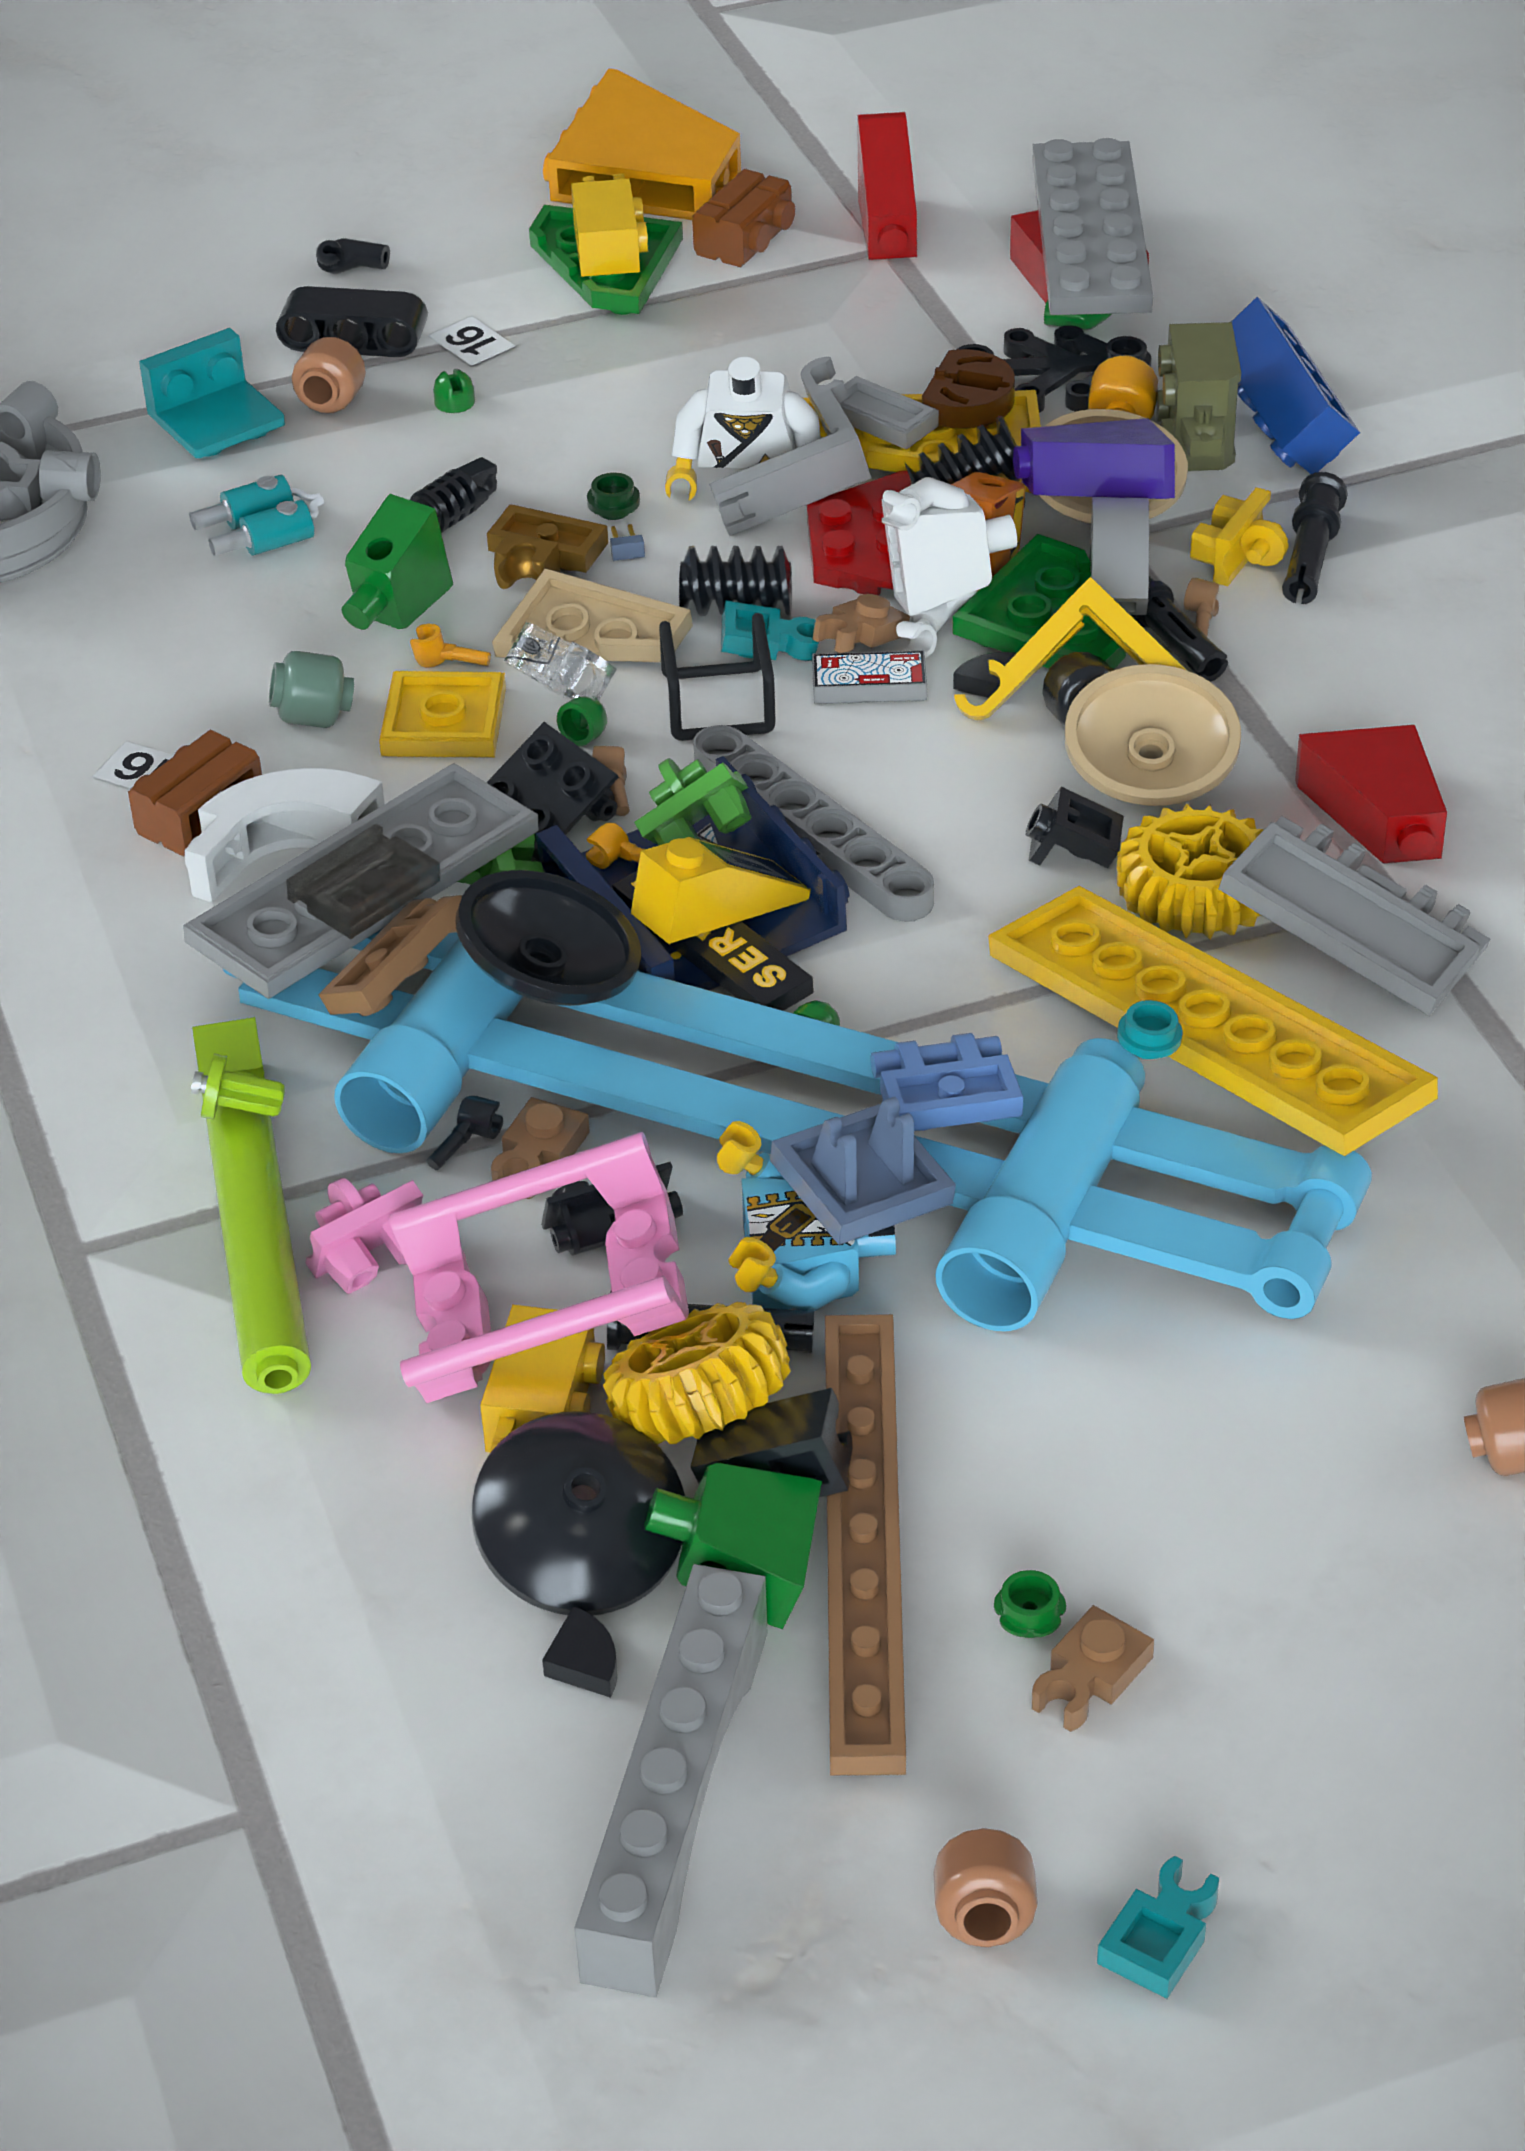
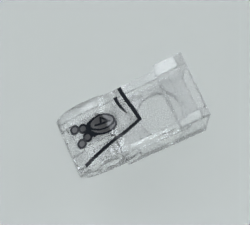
[504,622,617,701]

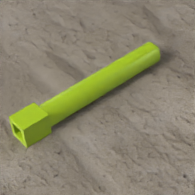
[192,1017,311,1394]

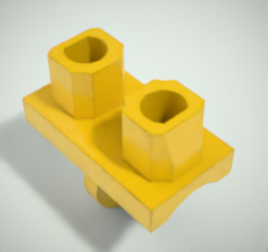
[1190,487,1289,587]

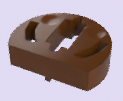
[922,349,1015,429]

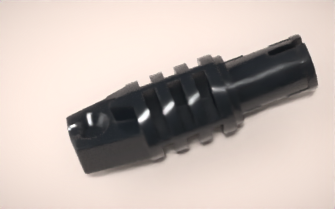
[410,457,497,533]

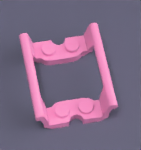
[389,1132,689,1403]

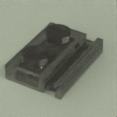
[286,824,440,939]

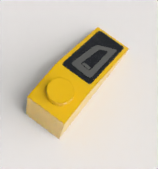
[631,837,811,944]

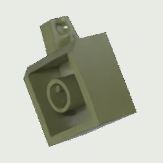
[1156,322,1241,471]

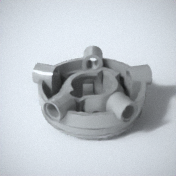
[0,381,101,583]

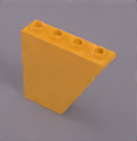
[543,68,741,220]

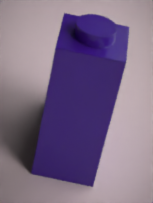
[1013,418,1175,499]

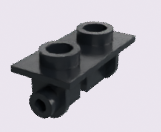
[541,1161,683,1256]

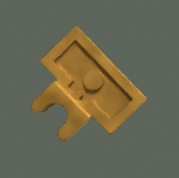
[487,504,608,589]

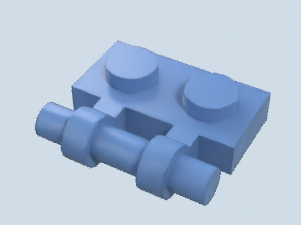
[870,1033,1023,1131]

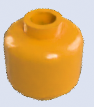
[1088,355,1158,420]

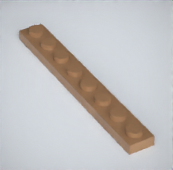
[825,1314,906,1776]

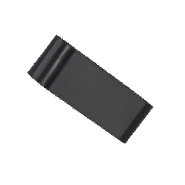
[276,286,428,357]

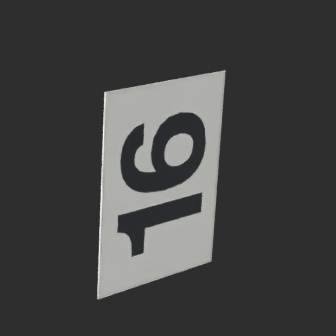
[428,316,516,366]
[92,741,174,789]

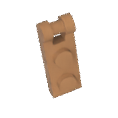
[318,895,462,1016]

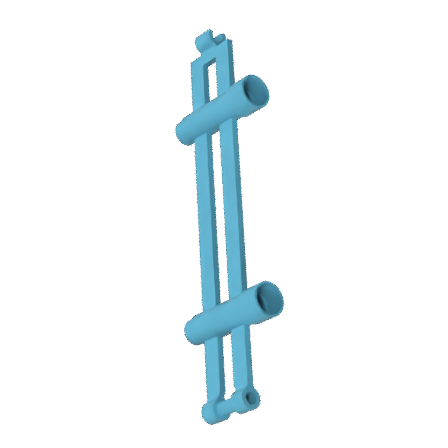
[222,928,1372,1331]

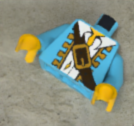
[717,1121,896,1312]

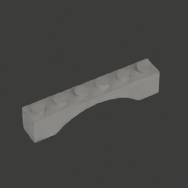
[574,1564,768,1997]

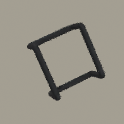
[659,613,776,741]

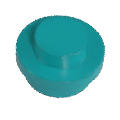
[1117,1000,1183,1059]

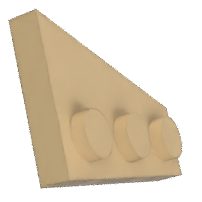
[492,569,693,662]

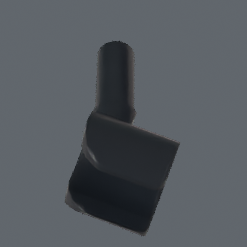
[427,1096,504,1170]

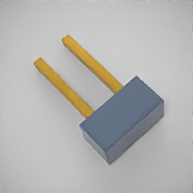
[610,524,645,561]

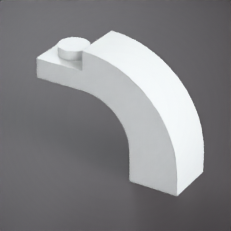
[185,768,385,903]

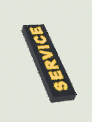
[612,870,814,1011]

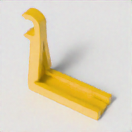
[954,577,1186,720]

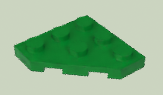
[529,204,683,315]
[953,533,1126,669]

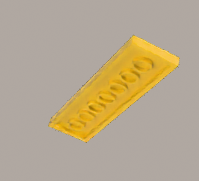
[988,885,1438,1156]

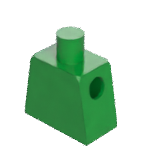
[341,494,453,630]
[644,1463,822,1629]

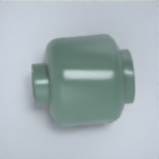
[269,651,354,728]

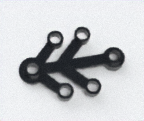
[956,325,1152,413]

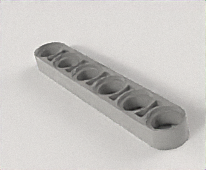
[693,725,934,922]

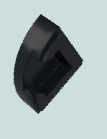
[953,652,1017,698]
[542,1606,617,1698]

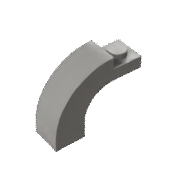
[1090,497,1149,615]

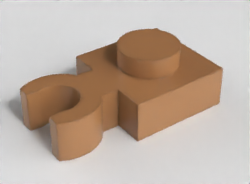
[812,594,910,653]
[491,1097,590,1199]
[1032,1605,1154,1732]

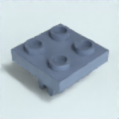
[770,1097,956,1245]

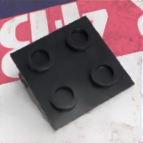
[487,722,619,862]

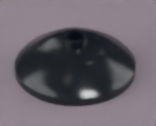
[455,870,641,1006]
[471,1411,685,1616]

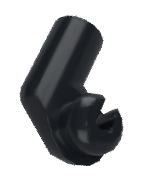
[316,238,390,274]

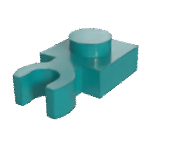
[721,601,819,661]
[1097,1856,1219,1999]

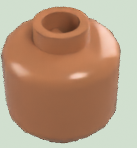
[291,337,366,413]
[1464,1378,1525,1476]
[933,1828,1038,1947]

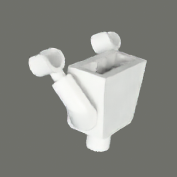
[881,477,1017,658]

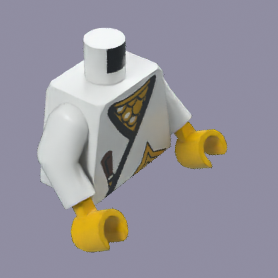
[665,357,821,501]

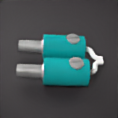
[189,474,324,556]

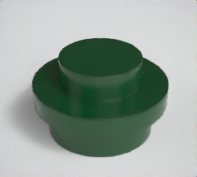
[587,472,640,520]

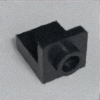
[1026,786,1124,868]

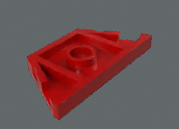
[807,470,911,596]

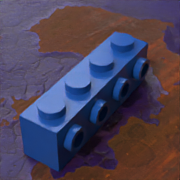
[1231,297,1360,474]

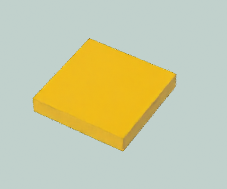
[379,671,506,758]

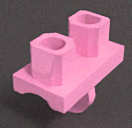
[306,1178,423,1294]

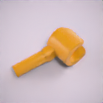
[410,623,491,668]
[586,822,646,869]

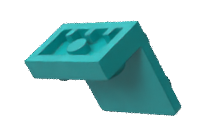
[139,327,285,458]

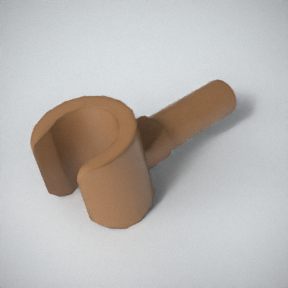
[1184,578,1219,636]
[592,746,630,816]

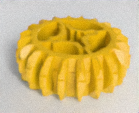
[1117,803,1263,940]
[603,1302,791,1445]

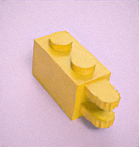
[571,173,648,277]
[480,1304,605,1453]

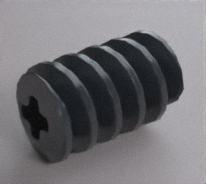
[905,415,1020,485]
[679,546,792,616]

